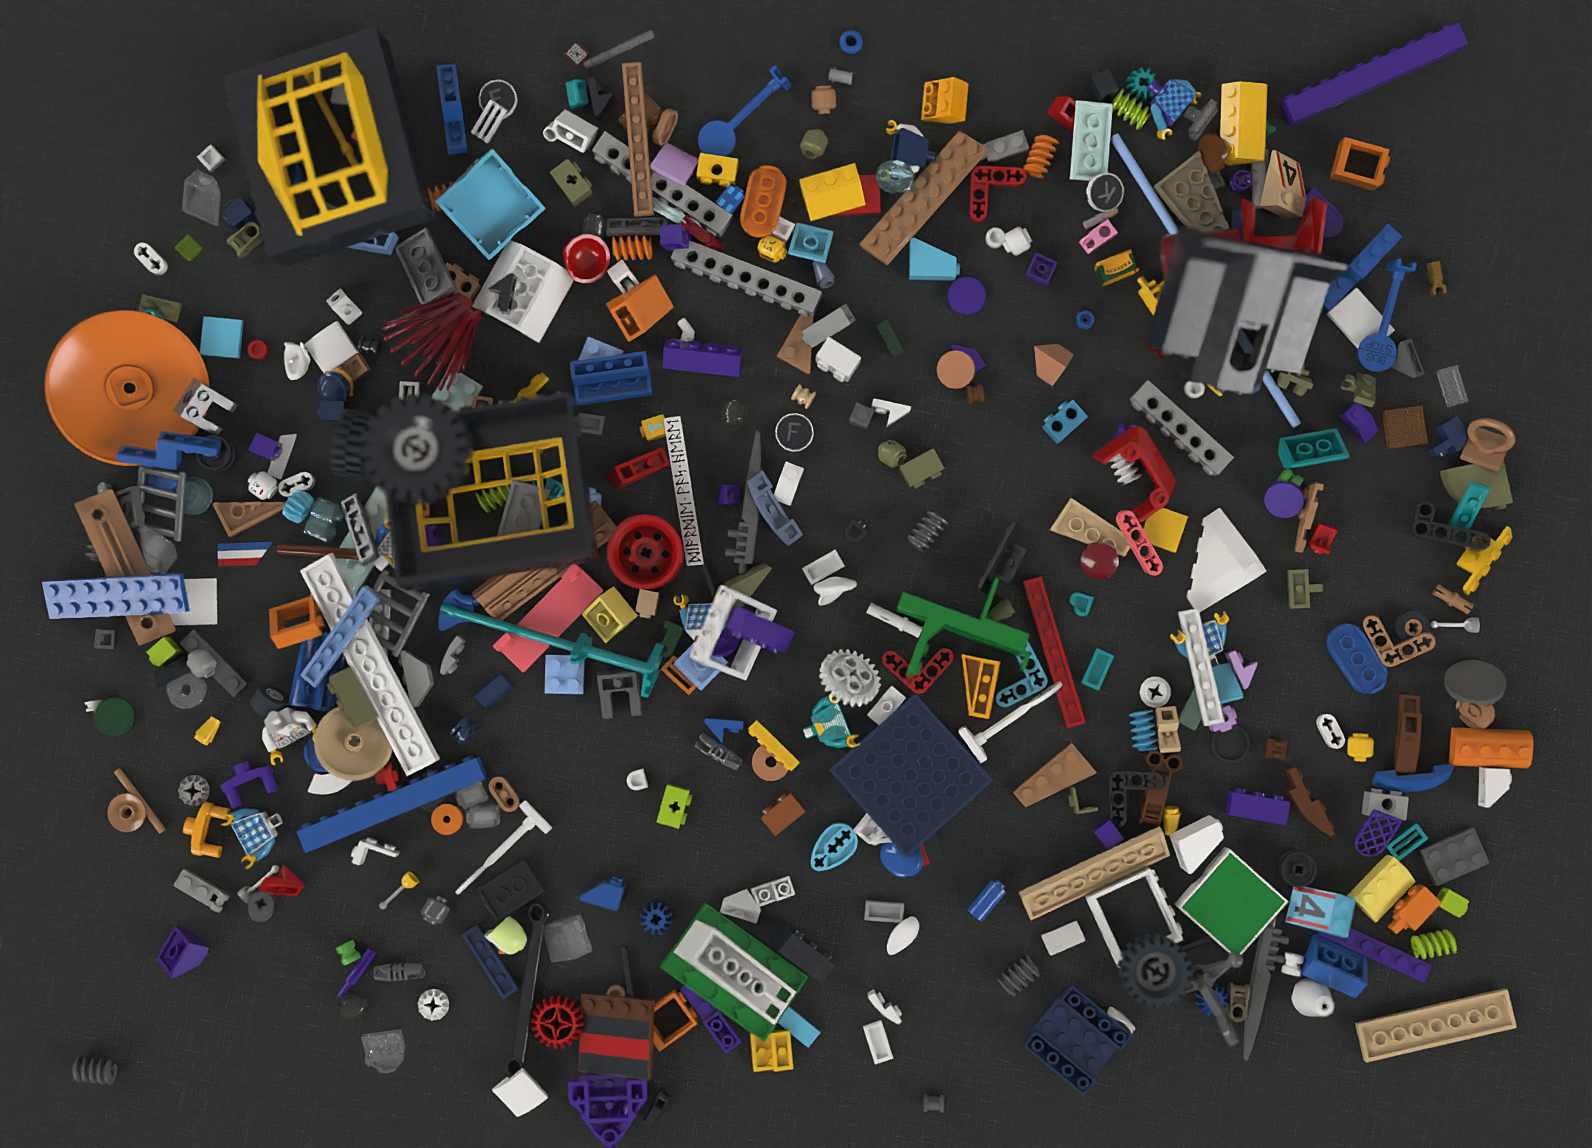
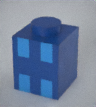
[716,184,745,216]

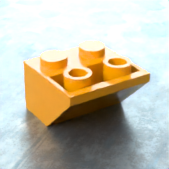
[921,77,969,123]

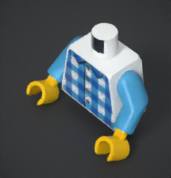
[674,593,729,645]
[1170,611,1229,667]
[219,808,283,869]

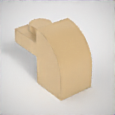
[1154,706,1181,753]

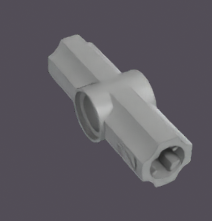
[1249,149,1269,209]

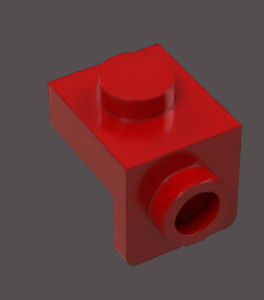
[1309,521,1338,554]
[375,762,399,791]

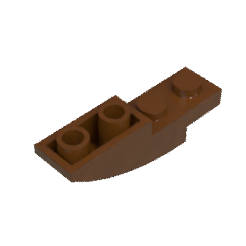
[1394,694,1422,775]
[1284,766,1335,836]

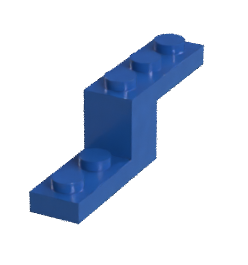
[436,64,468,155]
[1322,224,1402,312]
[117,431,221,470]

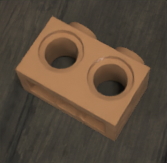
[446,263,482,301]

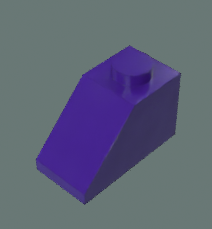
[1338,402,1379,444]

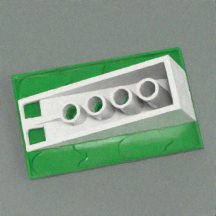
[660,903,808,1042]

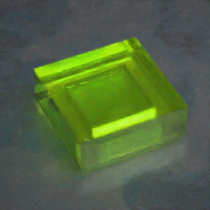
[175,234,203,262]

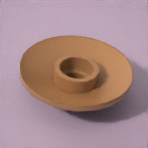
[107,793,146,832]

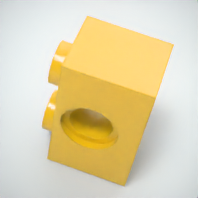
[696,153,738,187]

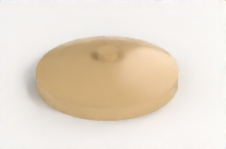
[314,707,393,781]

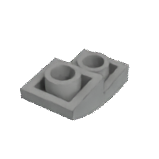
[440,636,466,675]

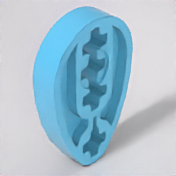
[810,823,858,871]

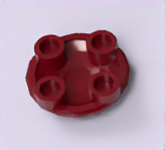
[1080,543,1119,579]

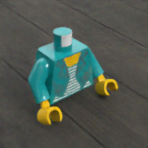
[803,692,860,748]

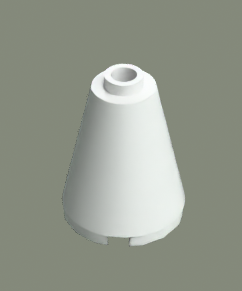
[1291,977,1334,1017]

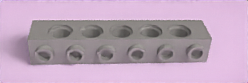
[1129,380,1234,476]

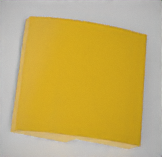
[750,1030,793,1072]

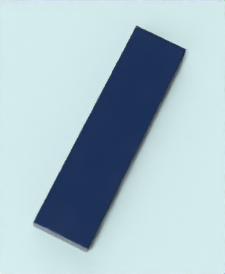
[461,923,520,999]

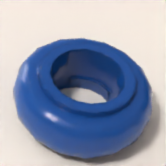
[839,30,863,54]

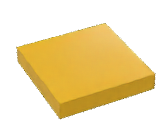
[1143,508,1188,553]

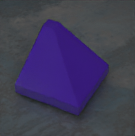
[718,485,741,505]

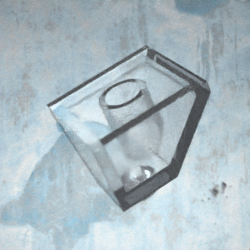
[182,170,221,226]

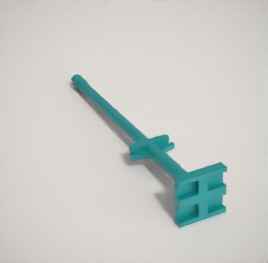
[440,603,664,698]

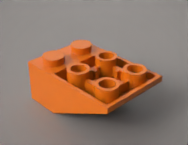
[606,275,674,342]

